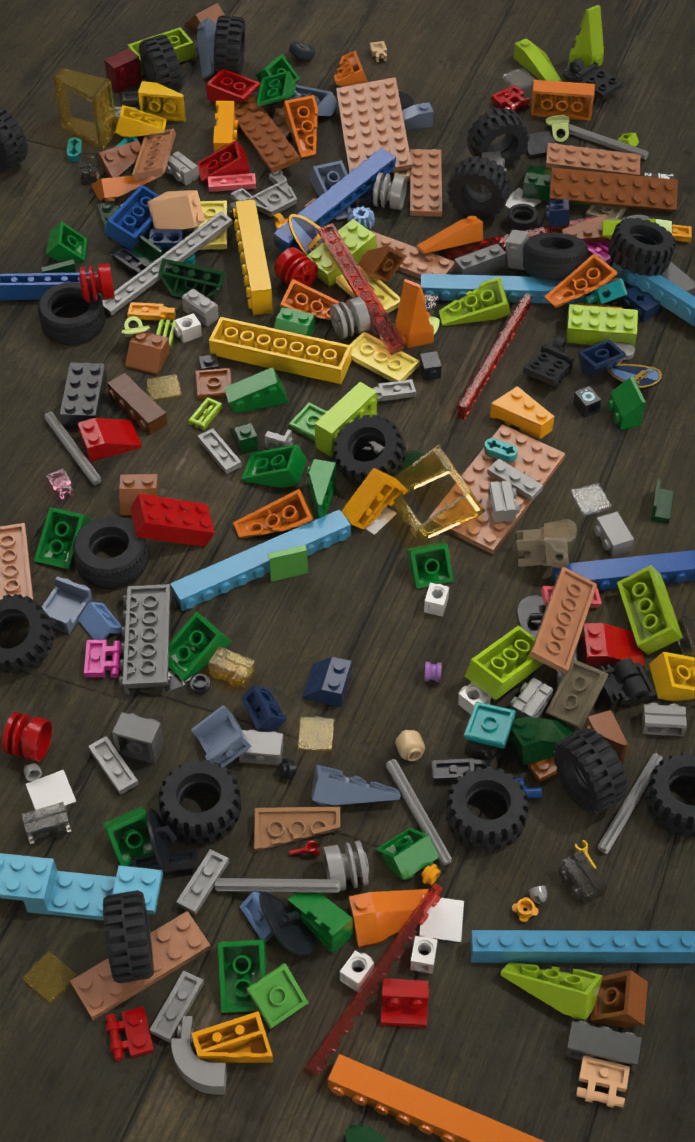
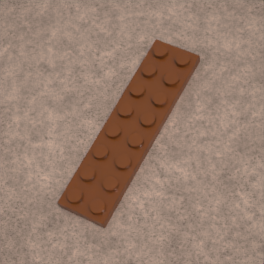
[234,95,301,173]
[549,168,678,212]

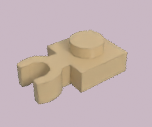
[370,41,387,62]

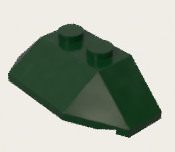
[158,258,226,299]

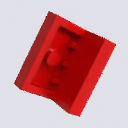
[381,978,429,1028]

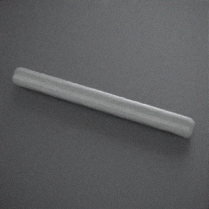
[563,124,649,160]
[44,411,101,486]
[598,753,663,854]
[386,759,452,866]
[214,878,341,893]

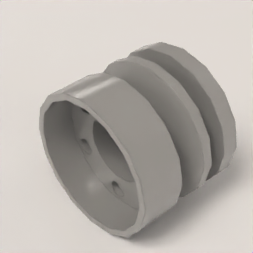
[373,172,407,210]
[330,297,370,339]
[323,840,369,891]

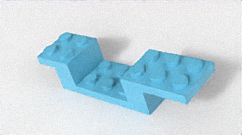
[0,853,163,920]

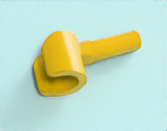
[575,840,596,871]

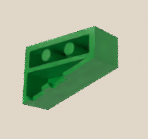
[225,367,289,413]
[288,892,353,954]

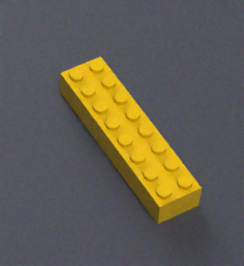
[233,200,273,316]
[209,317,352,384]

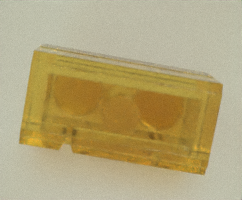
[208,647,256,688]

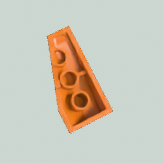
[334,50,368,87]
[283,95,318,159]
[92,176,158,203]
[417,216,483,254]
[544,254,618,308]
[394,279,434,348]
[233,489,313,539]
[349,889,436,948]

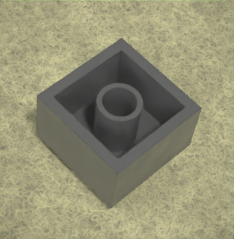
[112,712,164,765]

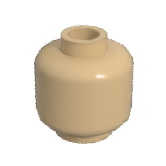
[395,730,425,761]

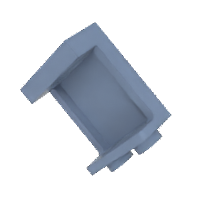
[42,576,93,635]
[191,705,251,768]

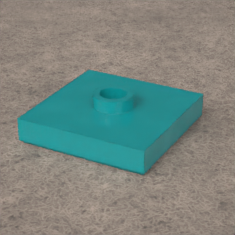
[464,701,516,749]

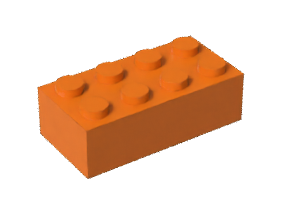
[530,80,595,121]

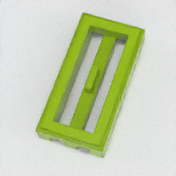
[156,319,176,349]
[188,397,223,430]

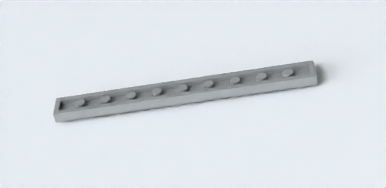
[102,212,233,316]

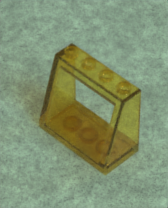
[53,68,117,149]
[394,445,485,541]

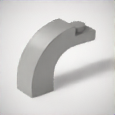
[171,1016,227,1095]

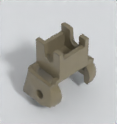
[516,519,577,569]

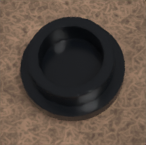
[190,674,211,693]
[279,758,296,779]

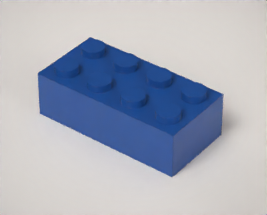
[104,185,159,251]

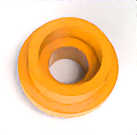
[421,864,441,885]

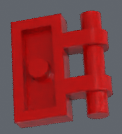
[491,85,530,111]
[105,1006,154,1061]

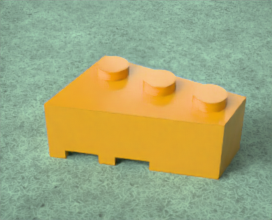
[213,101,238,152]
[490,386,555,439]
[341,468,408,530]
[191,1011,273,1063]

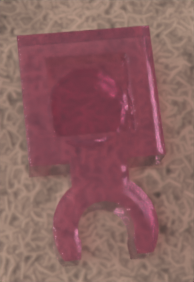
[46,469,74,500]

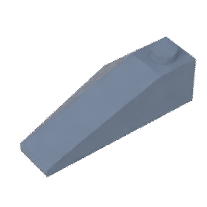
[197,18,216,80]
[287,85,339,116]
[402,102,434,131]
[309,160,351,221]
[311,765,401,806]

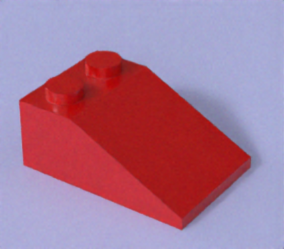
[206,69,260,103]
[197,140,251,183]
[78,418,142,462]
[581,623,645,669]

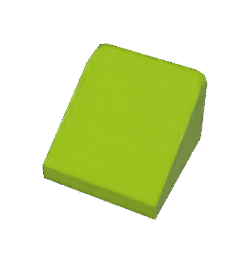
[617,133,639,147]

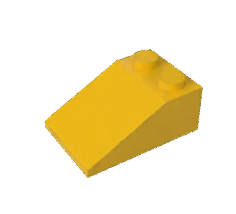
[138,81,186,122]
[115,105,167,137]
[649,652,695,701]

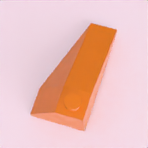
[280,279,339,320]

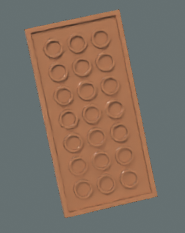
[336,77,412,173]
[428,424,565,554]

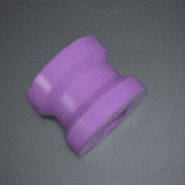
[424,662,442,683]

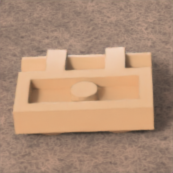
[576,1055,630,1108]

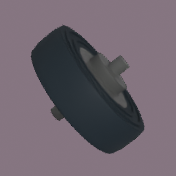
[289,41,315,60]

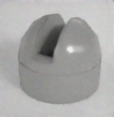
[24,763,42,781]
[528,886,547,904]

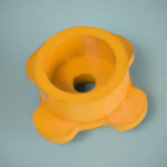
[512,897,538,922]

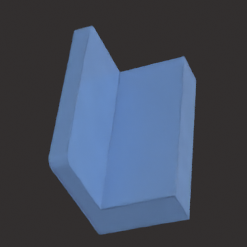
[78,602,122,640]
[240,892,274,941]

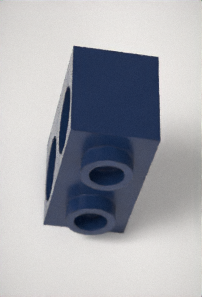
[546,198,570,226]
[149,229,184,255]
[241,686,287,732]

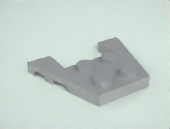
[231,170,297,217]

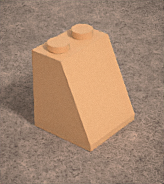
[148,190,205,229]

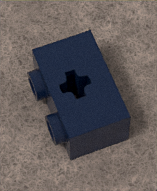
[620,285,661,322]

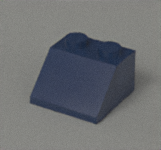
[578,339,626,377]
[303,657,352,707]

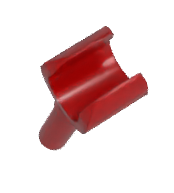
[289,840,321,857]

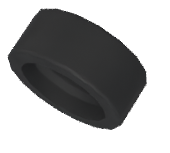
[507,204,538,232]

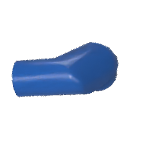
[515,778,542,799]

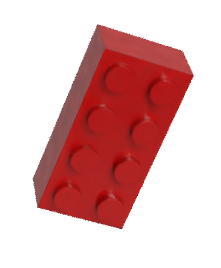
[130,493,215,547]

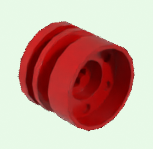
[274,247,318,287]
[79,263,115,303]
[2,712,53,762]

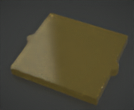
[146,374,182,402]
[298,716,334,753]
[22,951,77,1004]

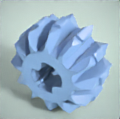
[348,206,375,230]

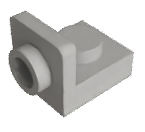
[265,429,294,449]

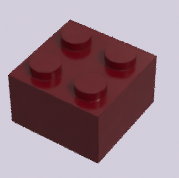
[104,48,142,93]

